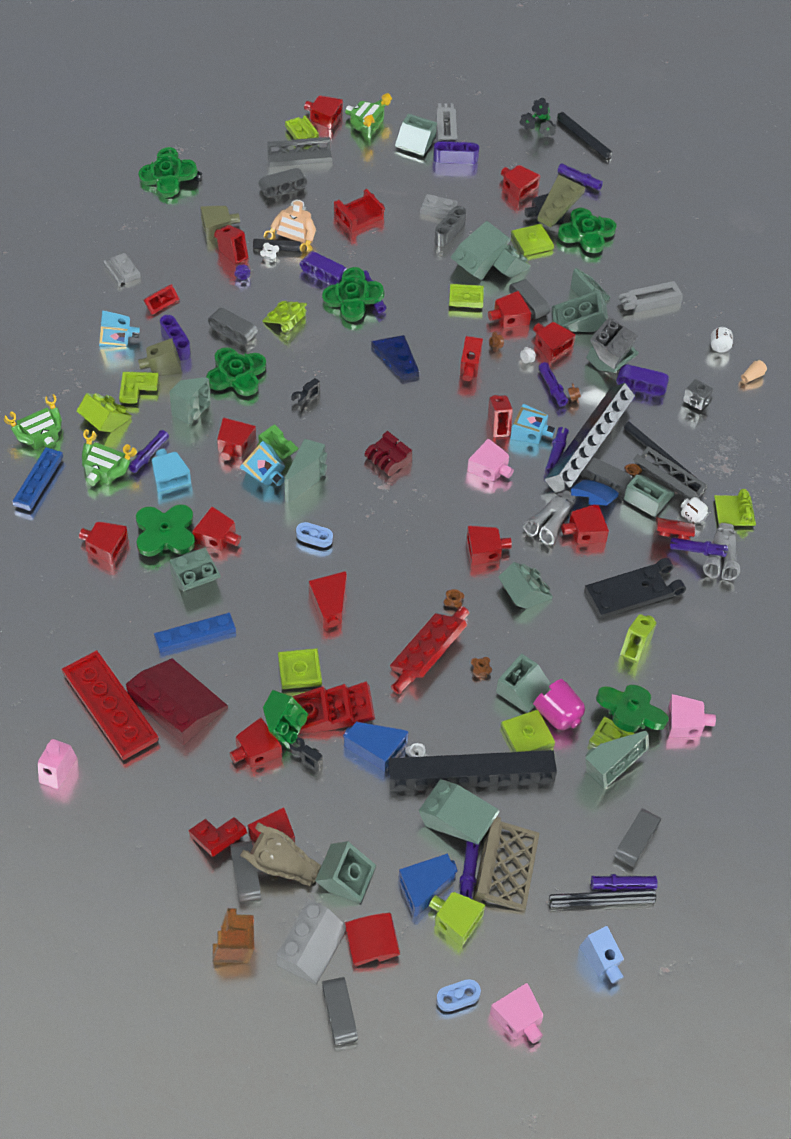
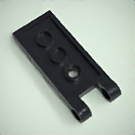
[584,558,686,619]

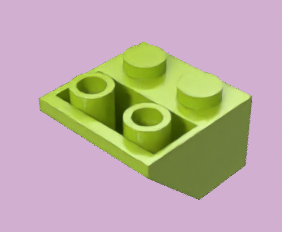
[77,393,132,432]

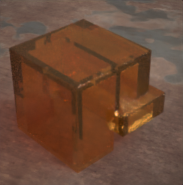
[212,908,254,963]

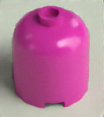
[533,678,585,730]

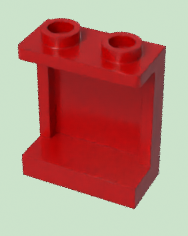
[334,189,385,233]

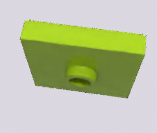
[511,224,554,256]
[278,648,322,689]
[501,710,555,752]

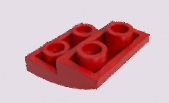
[655,517,695,540]
[345,913,401,966]

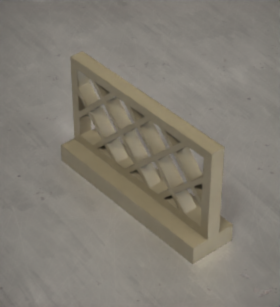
[473,817,540,912]

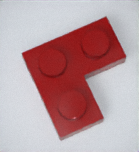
[188,817,248,857]

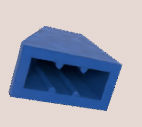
[343,722,409,772]
[398,853,457,917]

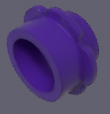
[234,265,251,280]

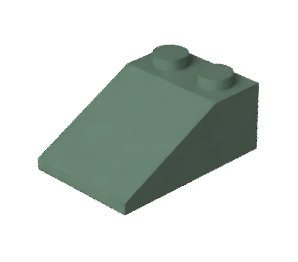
[450,221,511,280]
[552,290,608,332]
[284,439,327,503]
[585,731,649,789]
[419,779,499,844]

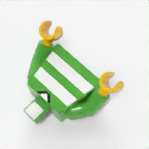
[345,93,392,135]
[4,394,62,449]
[82,429,137,486]

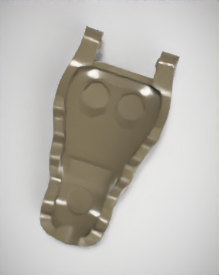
[240,823,321,886]

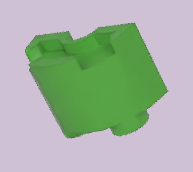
[257,424,299,462]

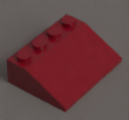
[126,658,228,745]

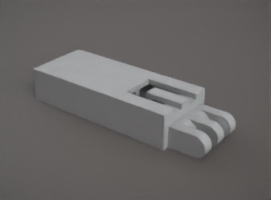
[436,103,457,142]
[618,281,683,313]

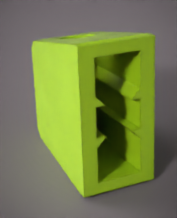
[620,614,657,663]
[429,892,485,947]

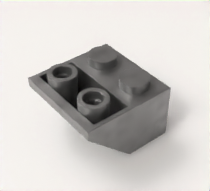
[590,316,638,369]

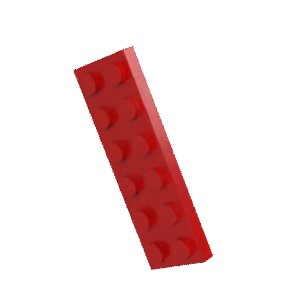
[62,650,159,760]

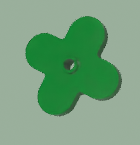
[138,147,198,198]
[558,208,617,253]
[322,267,385,322]
[206,347,266,396]
[136,504,195,556]
[596,685,669,732]

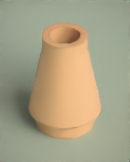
[741,360,767,383]

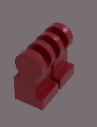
[364,430,412,476]

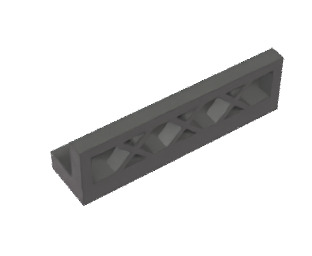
[267,137,332,167]
[633,446,707,500]

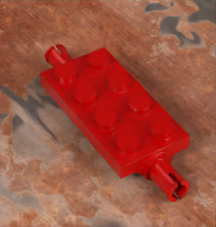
[390,606,470,694]

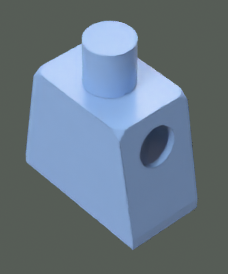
[579,926,624,984]

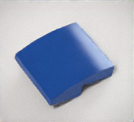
[571,480,619,506]

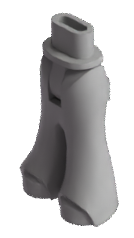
[523,490,576,544]
[703,523,740,580]

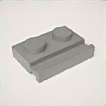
[420,194,458,219]
[103,253,140,286]

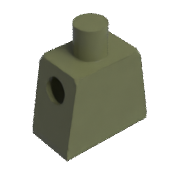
[200,206,240,240]
[138,338,182,376]

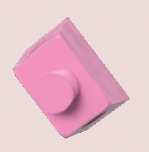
[467,439,514,481]
[668,694,716,738]
[38,739,77,790]
[490,983,543,1044]

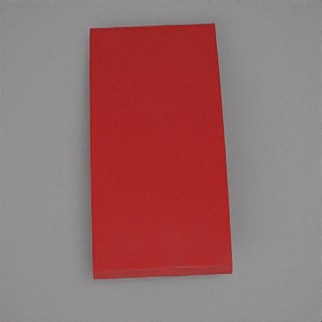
[292,681,375,734]

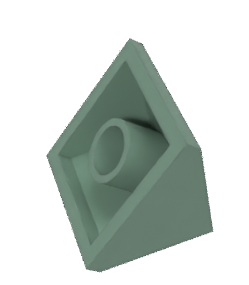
[571,268,611,301]

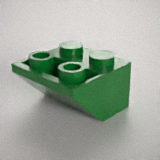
[263,690,309,750]

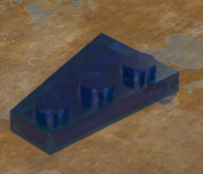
[371,335,420,380]

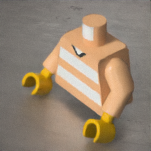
[264,201,316,253]

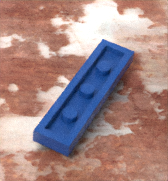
[12,447,63,511]
[154,612,236,653]

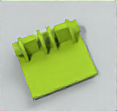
[262,301,307,332]
[714,489,756,526]

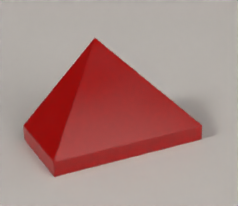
[143,284,179,315]

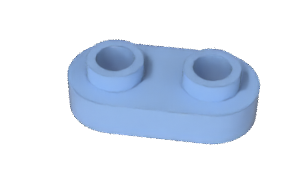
[296,522,333,547]
[436,979,481,1012]

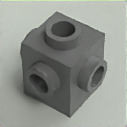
[683,379,713,410]

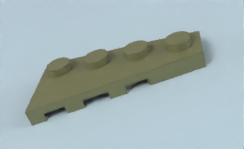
[537,175,586,227]

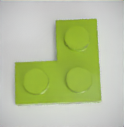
[119,372,159,403]

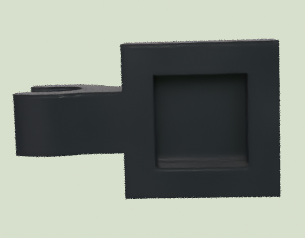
[291,378,320,406]
[289,737,323,771]

